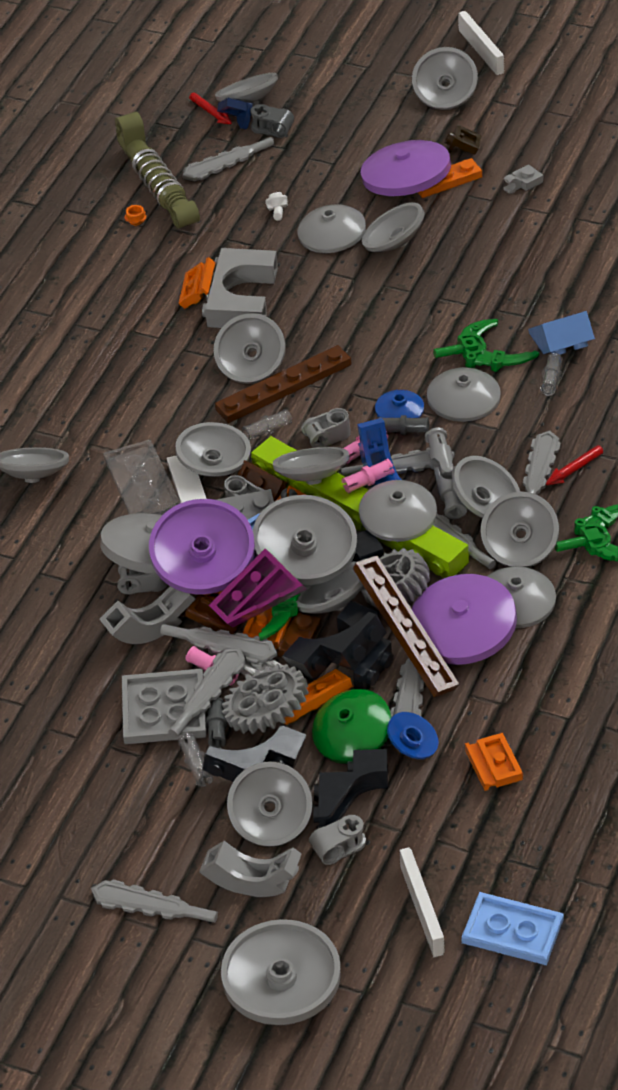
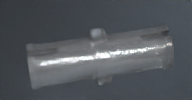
[540,353,563,396]
[242,409,292,441]
[178,733,213,787]

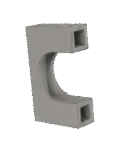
[202,248,278,328]

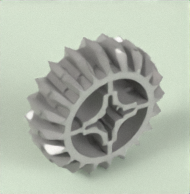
[361,548,430,610]

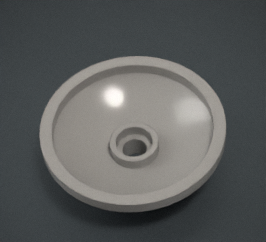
[412,47,478,110]
[215,73,278,106]
[362,203,424,252]
[297,204,366,253]
[214,313,286,384]
[427,367,501,422]
[175,422,251,477]
[0,447,69,483]
[273,447,349,485]
[452,456,520,518]
[359,480,437,542]
[481,491,559,568]
[296,562,363,614]
[487,567,556,628]
[227,762,312,847]

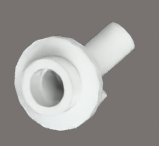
[265,192,288,221]

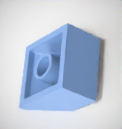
[528,311,595,357]

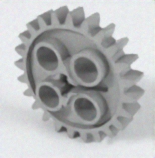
[222,664,309,734]

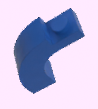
[357,418,402,488]

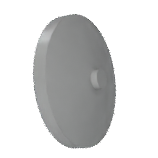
[253,495,357,585]
[100,513,162,574]
[221,919,341,1025]

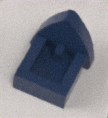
[217,98,253,130]

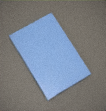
[462,892,564,966]

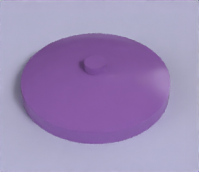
[361,140,451,196]
[149,499,255,594]
[412,574,517,664]

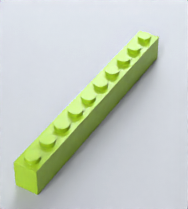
[251,436,469,578]

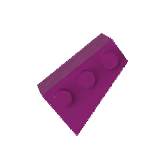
[209,548,307,627]

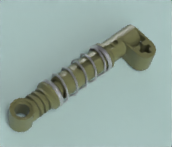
[115,111,200,229]

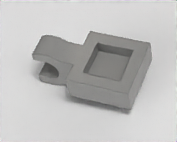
[503,165,543,194]

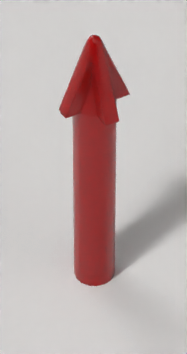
[189,92,232,125]
[546,445,603,486]

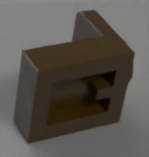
[444,125,482,155]

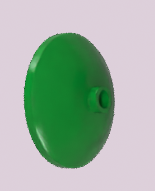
[312,689,392,764]

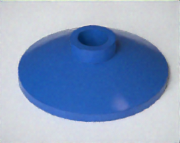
[375,390,424,418]
[387,712,438,759]

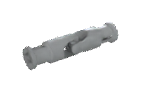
[425,427,467,519]

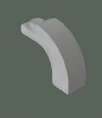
[99,586,195,644]
[199,841,301,897]

